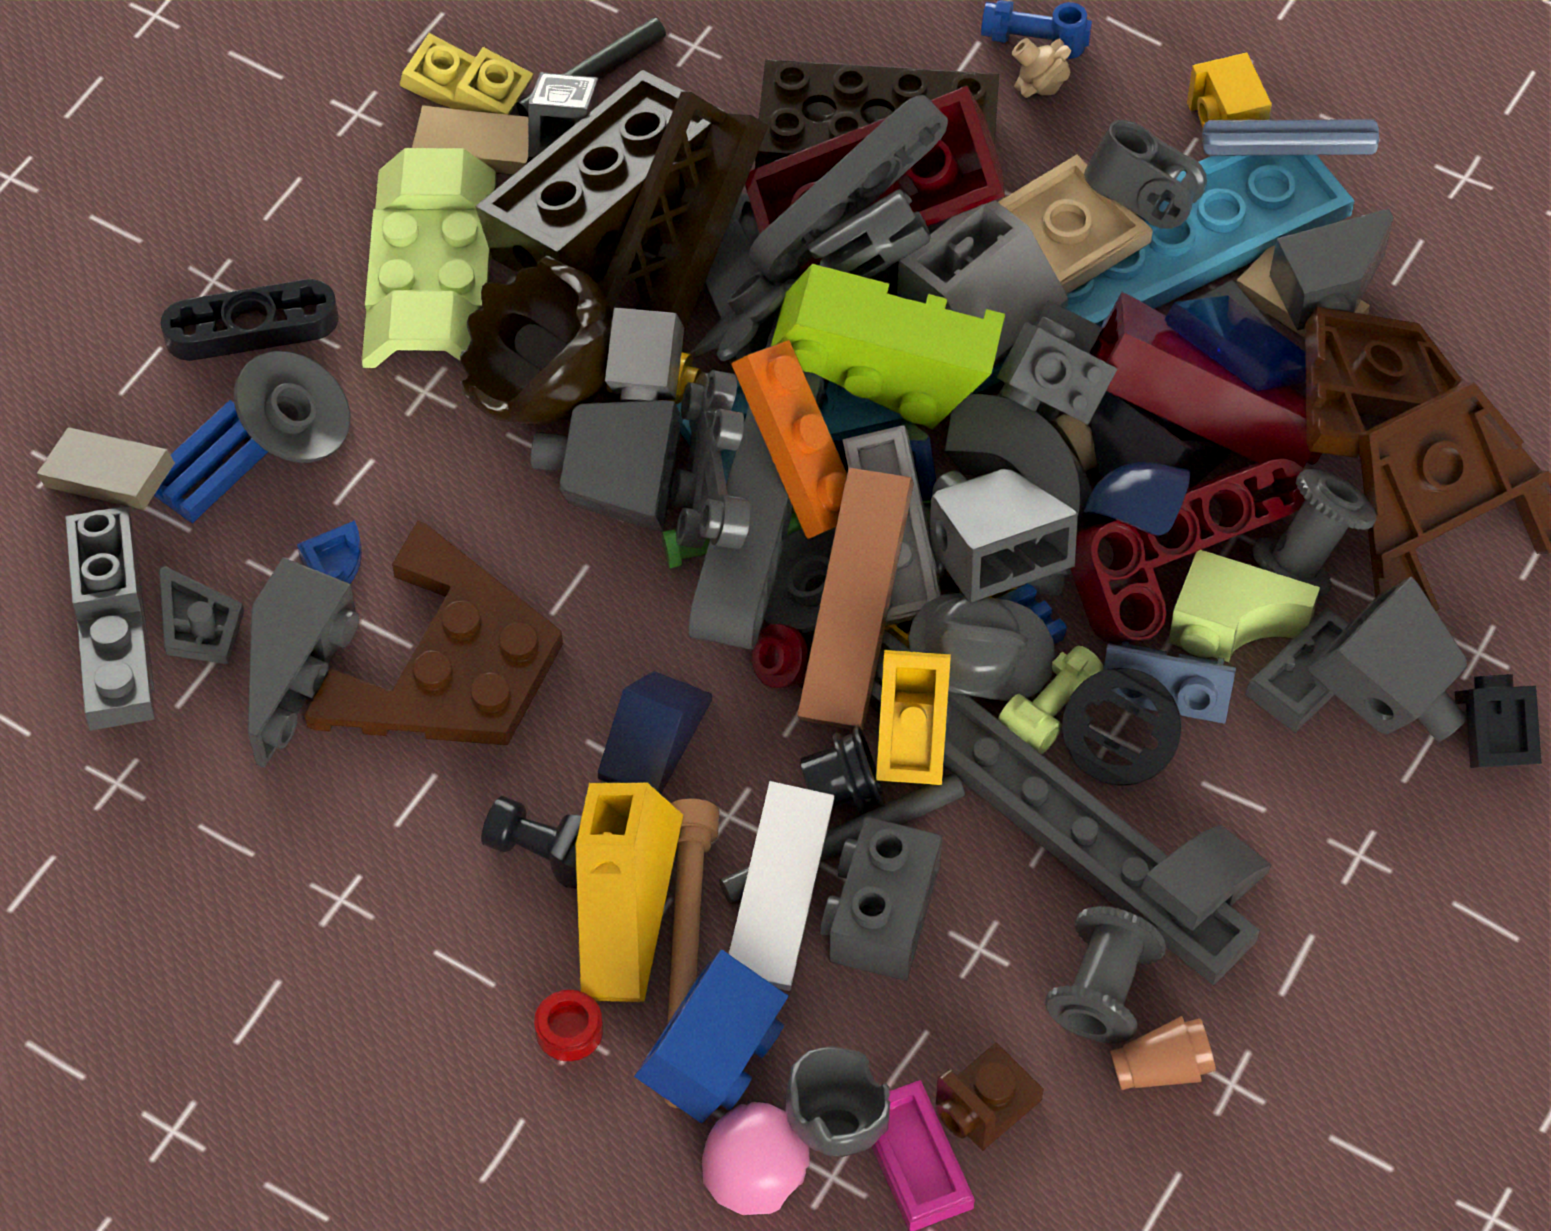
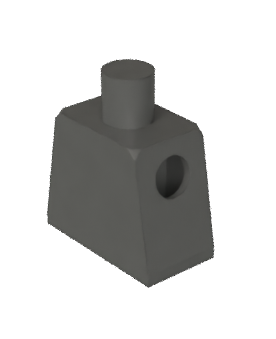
[531,400,683,532]
[930,469,1078,603]
[1307,576,1467,742]

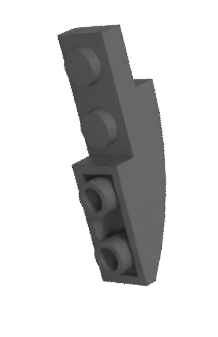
[65,506,155,731]

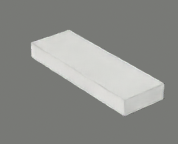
[729,781,834,991]

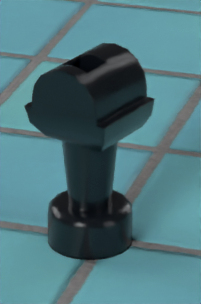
[481,796,582,889]

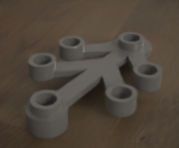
[670,370,750,549]

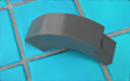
[945,394,1093,596]

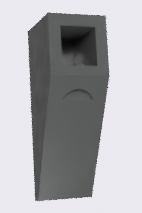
[248,557,359,768]

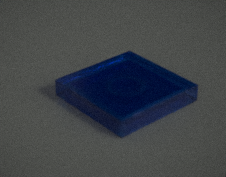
[1164,295,1306,391]

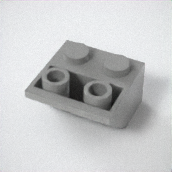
[896,200,1069,368]

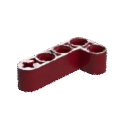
[1070,458,1305,643]

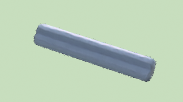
[1202,119,1379,156]

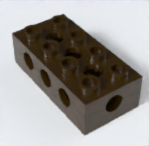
[755,59,999,169]
[475,70,726,284]

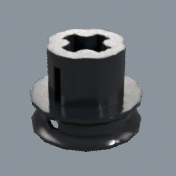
[800,724,886,814]

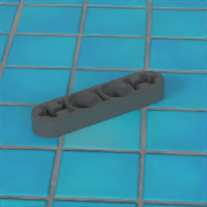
[749,95,948,283]

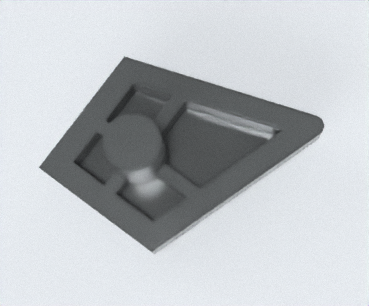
[159,566,244,664]

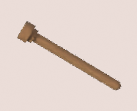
[663,799,720,1108]

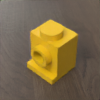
[1187,52,1272,127]

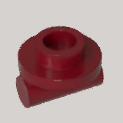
[752,624,809,688]

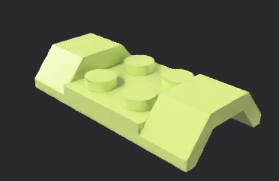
[362,148,497,368]

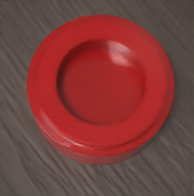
[534,990,603,1061]

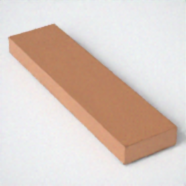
[797,467,914,731]

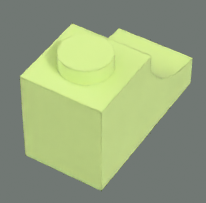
[1168,550,1320,662]

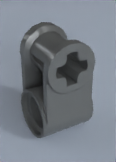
[1084,120,1207,229]

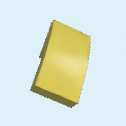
[399,33,534,115]

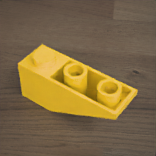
[575,783,683,1002]

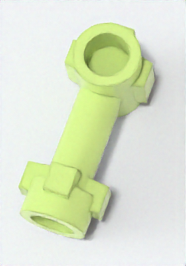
[998,646,1104,754]

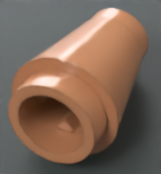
[1110,1016,1216,1091]

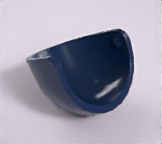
[1083,462,1190,535]

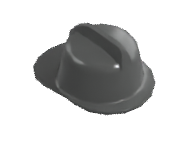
[908,593,1055,701]

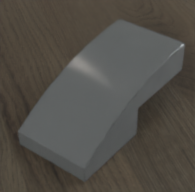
[1141,825,1271,931]

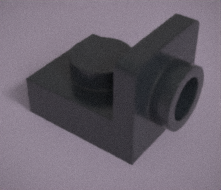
[1454,674,1542,768]

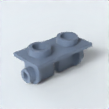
[1103,641,1236,724]

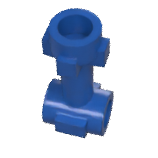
[981,0,1092,59]

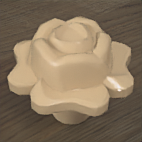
[1012,38,1071,98]

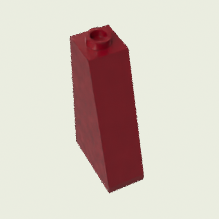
[1094,292,1322,468]

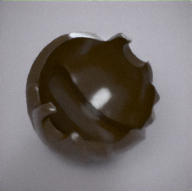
[460,256,613,425]

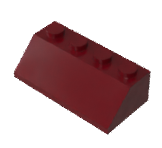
[745,86,1005,282]

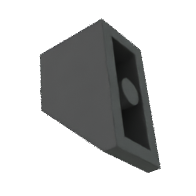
[1269,209,1394,331]

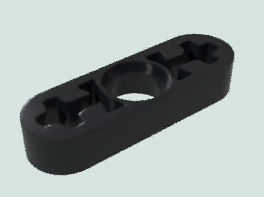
[161,279,339,361]

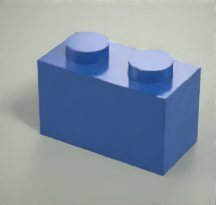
[634,949,789,1124]

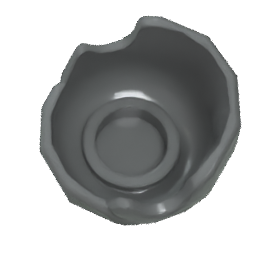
[785,1046,890,1157]

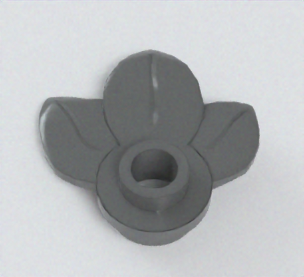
[690,271,786,361]

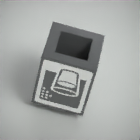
[528,72,598,157]

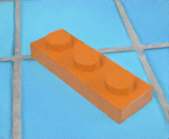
[731,340,847,539]

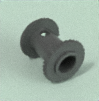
[1252,469,1377,597]
[1045,906,1166,1043]

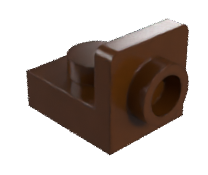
[936,1042,1044,1151]

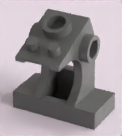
[997,300,1118,425]

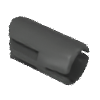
[806,189,931,278]

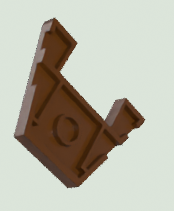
[1305,306,1462,458]
[1358,382,1551,611]
[304,520,563,745]

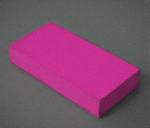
[872,1080,975,1231]

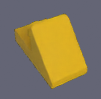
[876,650,951,785]

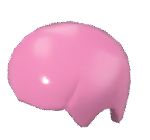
[702,1102,810,1215]

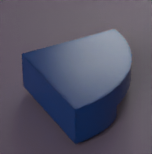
[297,520,362,584]

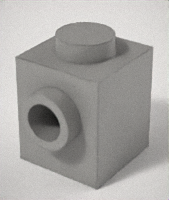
[605,308,684,402]

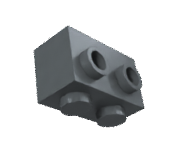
[820,817,943,981]

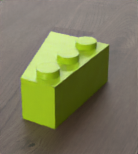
[771,264,1005,429]

